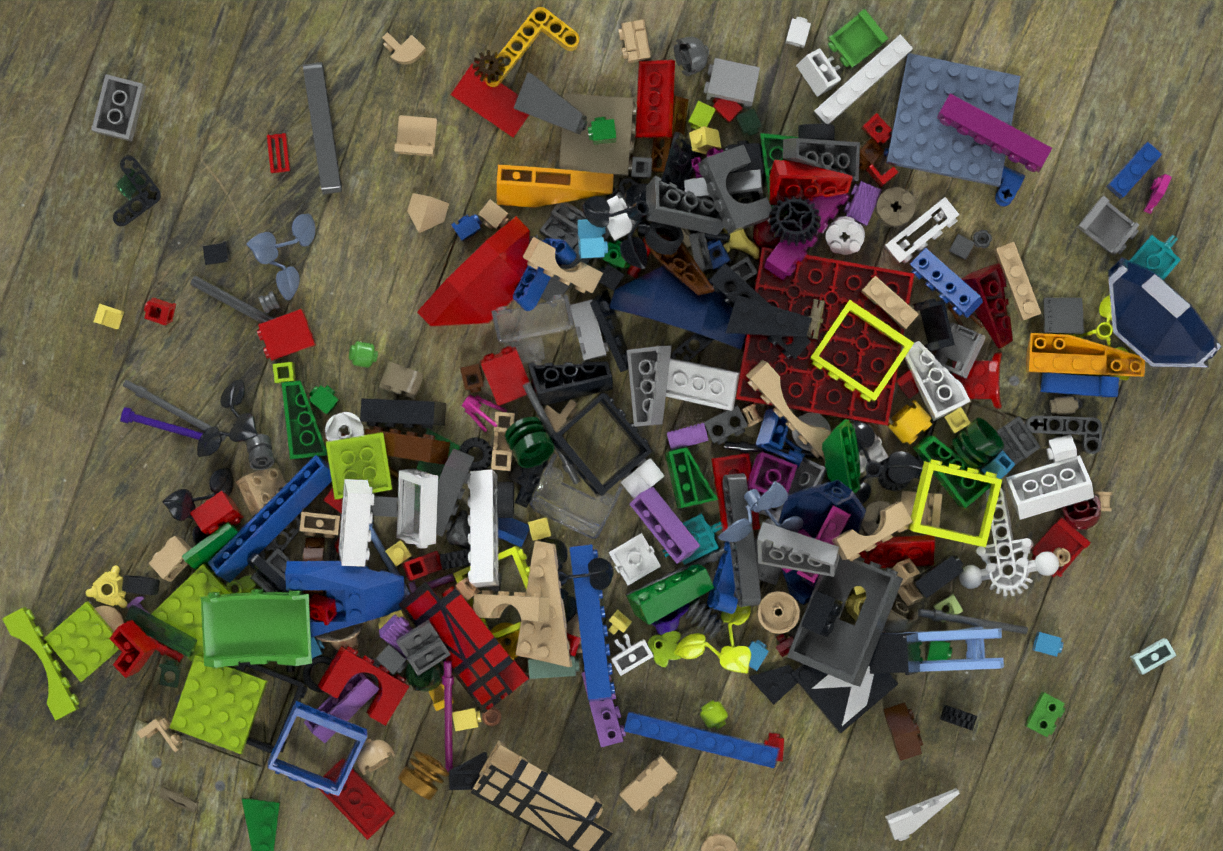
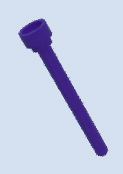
[120,407,203,440]

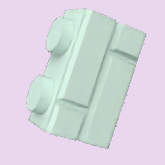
[1130,638,1176,675]

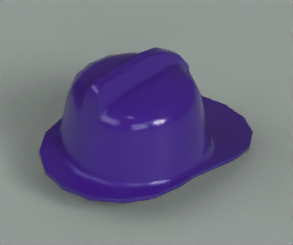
[652,603,689,635]

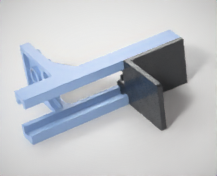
[869,626,1004,675]

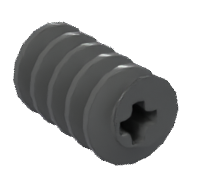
[685,597,724,640]

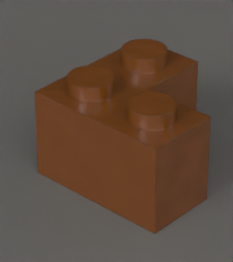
[883,702,923,761]

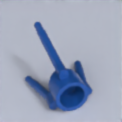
[761,438,805,468]

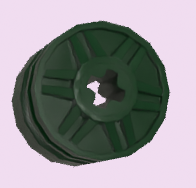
[504,417,555,468]
[952,417,1004,469]

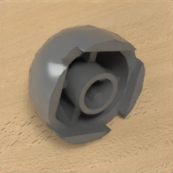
[674,36,709,76]

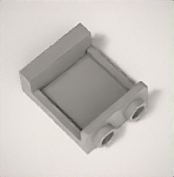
[704,58,760,110]
[1077,196,1139,256]

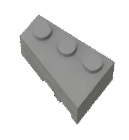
[570,300,609,362]

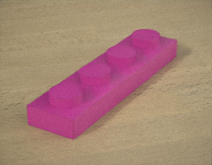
[797,505,851,583]

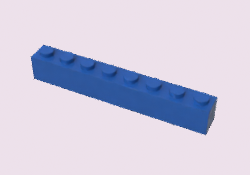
[208,455,332,583]
[569,544,615,702]
[624,712,780,768]

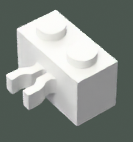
[796,48,841,97]
[611,633,654,676]

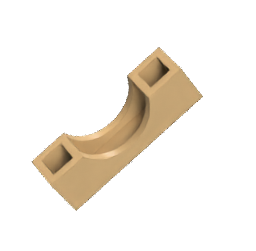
[523,237,603,294]
[993,242,1041,322]
[832,501,913,561]
[473,590,550,621]

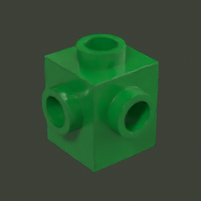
[603,239,630,268]

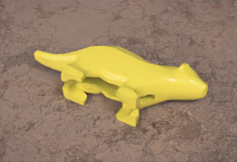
[722,228,760,260]

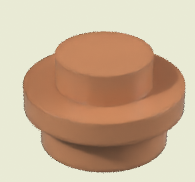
[482,707,501,726]

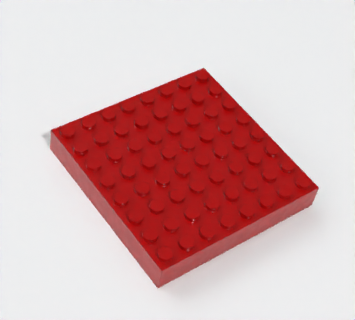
[735,247,914,426]

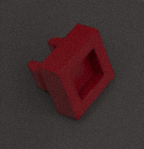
[776,633,794,657]

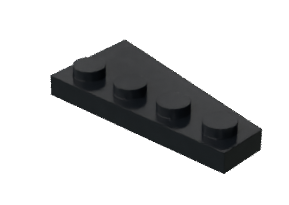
[662,132,702,191]
[590,290,629,372]

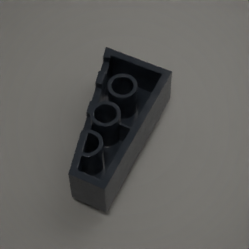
[360,398,446,429]

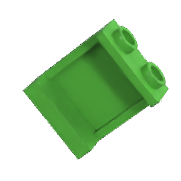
[827,9,889,69]

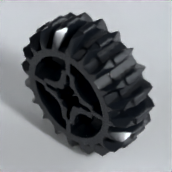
[768,195,821,246]

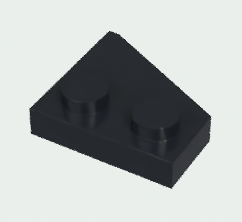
[749,664,797,705]
[448,752,487,790]

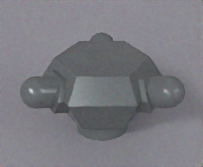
[446,510,471,549]

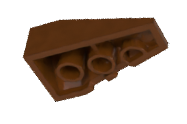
[644,234,714,295]

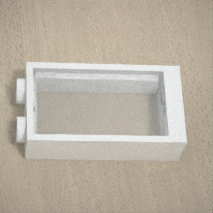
[397,468,438,548]

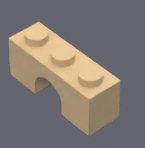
[861,276,919,330]
[491,412,515,471]

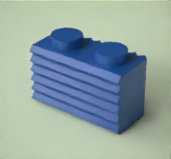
[756,409,788,452]

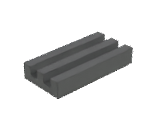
[689,232,713,271]

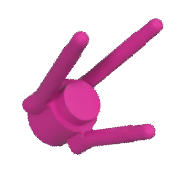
[462,394,507,432]

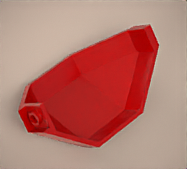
[417,216,530,327]

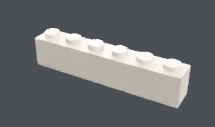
[813,34,913,124]
[468,470,499,588]

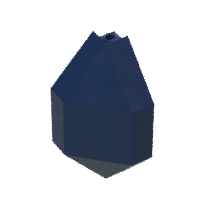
[1108,258,1222,367]
[609,266,745,350]
[778,480,866,605]

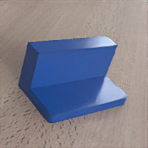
[498,518,530,547]

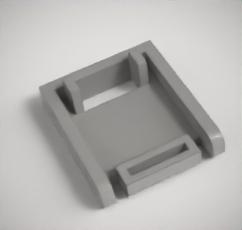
[935,323,985,378]

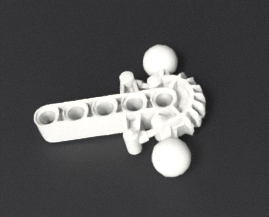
[959,487,1059,596]

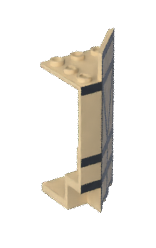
[470,740,613,851]

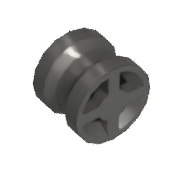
[258,291,280,314]

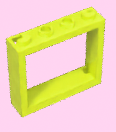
[810,300,914,402]
[908,459,1002,547]
[453,546,530,640]

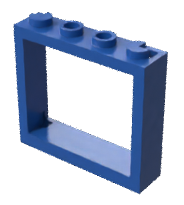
[268,701,367,796]

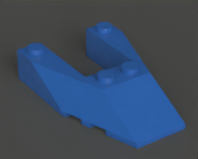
[285,561,405,637]

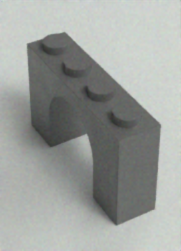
[698,144,773,234]

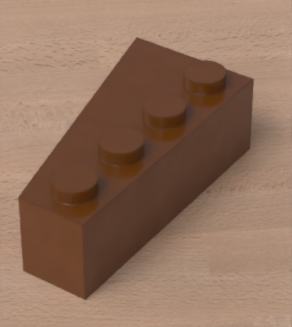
[364,426,450,465]

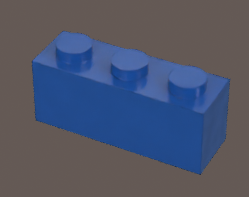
[1106,142,1162,199]

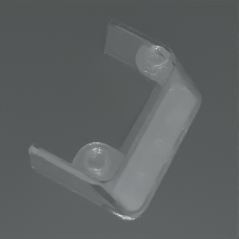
[491,294,575,345]
[530,454,623,539]

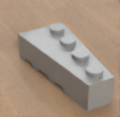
[627,346,671,427]
[757,522,839,577]

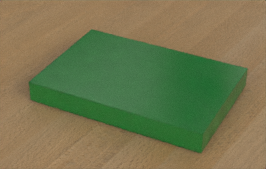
[182,522,239,570]

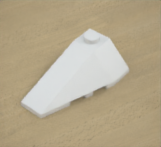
[901,341,971,421]
[885,788,960,841]

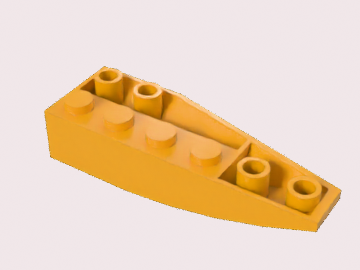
[497,165,614,208]
[1026,333,1145,377]

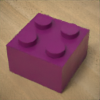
[747,452,798,496]

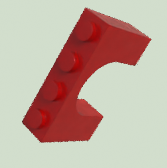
[318,646,410,726]

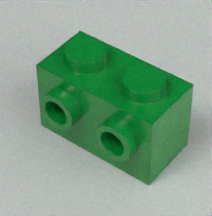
[588,117,616,145]

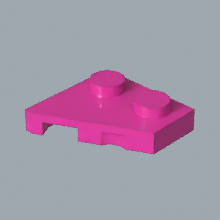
[1144,174,1172,214]

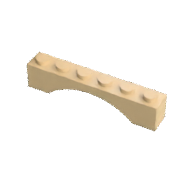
[746,360,831,460]

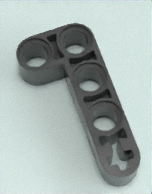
[1025,416,1102,454]

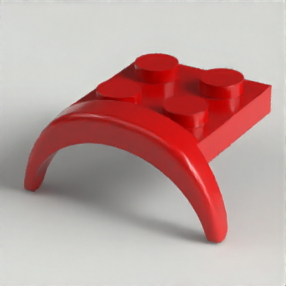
[952,352,1002,409]

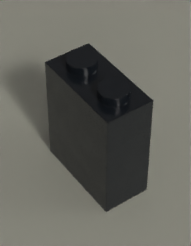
[913,554,964,598]

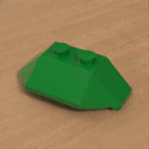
[822,419,860,494]

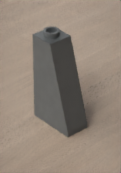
[514,73,587,135]

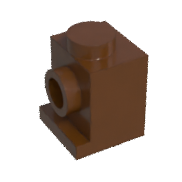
[460,364,484,394]

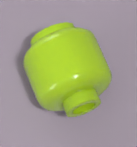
[700,700,728,730]

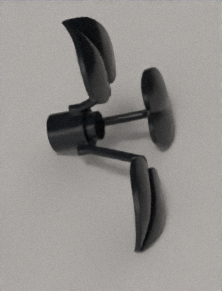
[582,184,649,269]
[197,379,258,458]
[849,419,922,504]
[162,467,233,545]
[541,538,614,623]

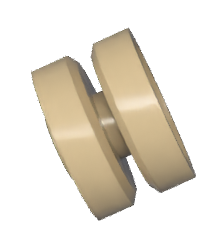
[757,591,800,634]

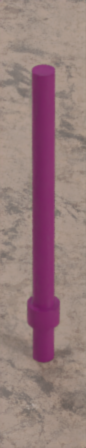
[442,661,454,771]

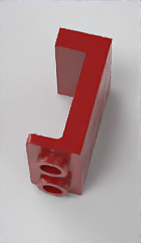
[257,309,316,361]
[480,346,531,406]
[1030,517,1091,578]

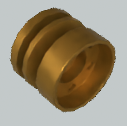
[398,750,449,800]

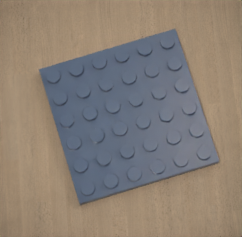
[886,53,1021,187]

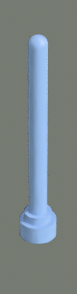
[369,520,411,598]

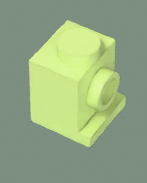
[932,594,963,623]

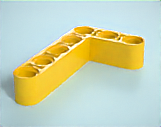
[485,7,579,87]

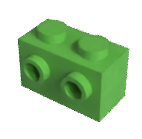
[1025,692,1065,737]

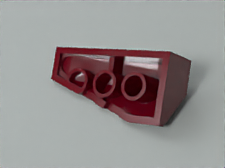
[962,263,1013,349]

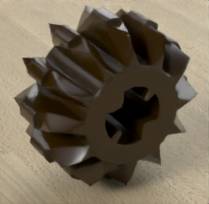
[472,50,505,84]

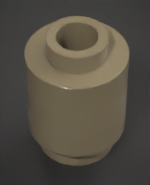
[1049,395,1078,416]

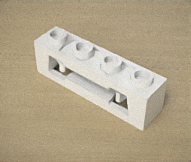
[884,197,959,264]

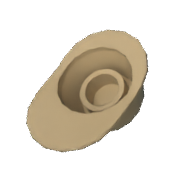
[315,625,361,650]

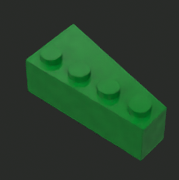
[760,133,799,215]
[281,381,327,460]
[913,435,992,508]
[626,564,714,625]

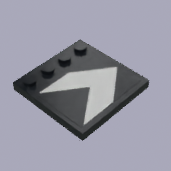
[791,664,898,734]

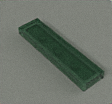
[124,605,197,658]

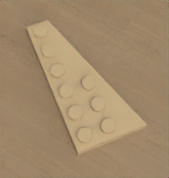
[516,541,572,667]

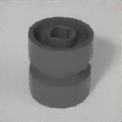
[246,434,274,470]

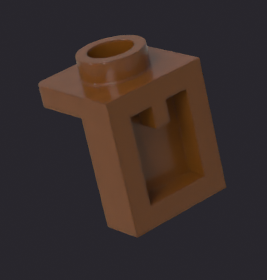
[859,138,884,171]

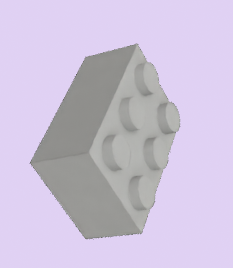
[91,74,146,142]

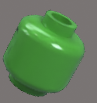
[349,341,378,368]

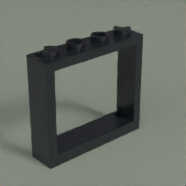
[550,392,652,497]
[236,662,308,753]

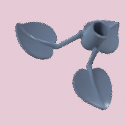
[246,213,315,301]
[718,481,803,542]

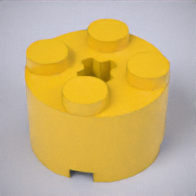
[888,400,932,444]

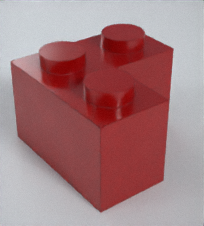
[190,491,244,535]
[109,620,158,678]

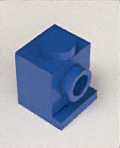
[451,214,482,242]
[707,239,732,270]

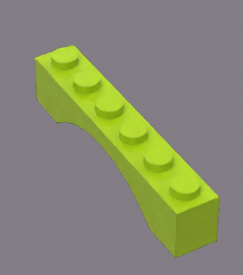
[2,607,79,721]

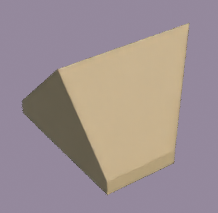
[407,193,449,233]

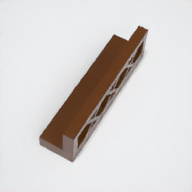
[651,96,689,173]

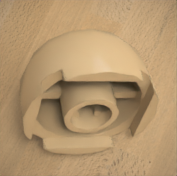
[356,739,396,775]

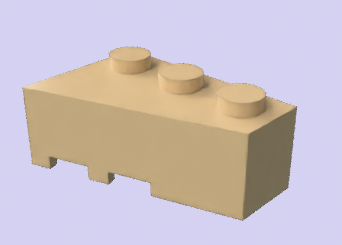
[620,754,678,812]

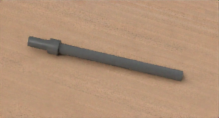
[123,379,227,442]
[523,382,580,484]
[625,547,727,595]
[918,609,1028,634]

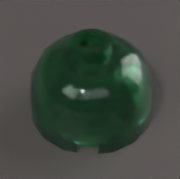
[406,661,444,692]

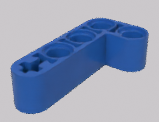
[513,238,576,311]
[1040,373,1119,398]
[707,541,738,614]

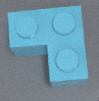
[577,219,608,259]

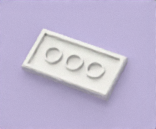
[666,358,740,411]

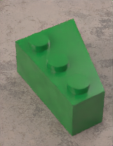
[665,448,718,509]

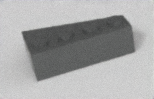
[436,448,475,536]

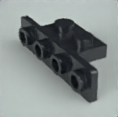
[508,447,555,508]

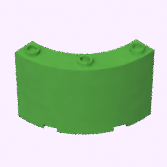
[201,589,312,668]

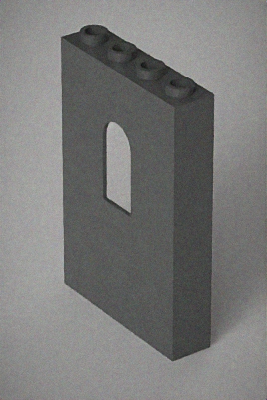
[787,555,903,687]

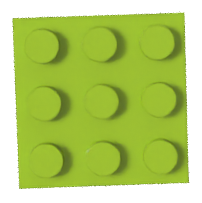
[325,432,392,499]
[44,601,120,682]

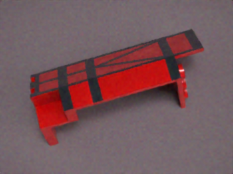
[399,582,529,713]

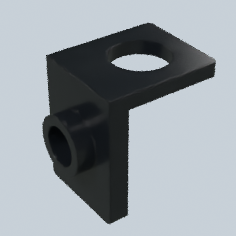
[203,241,231,265]

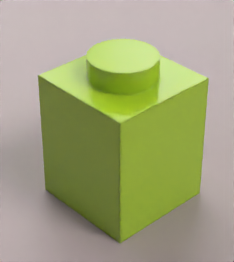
[688,101,716,130]
[273,362,296,384]

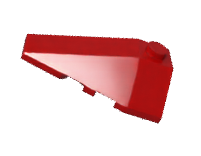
[769,160,853,205]

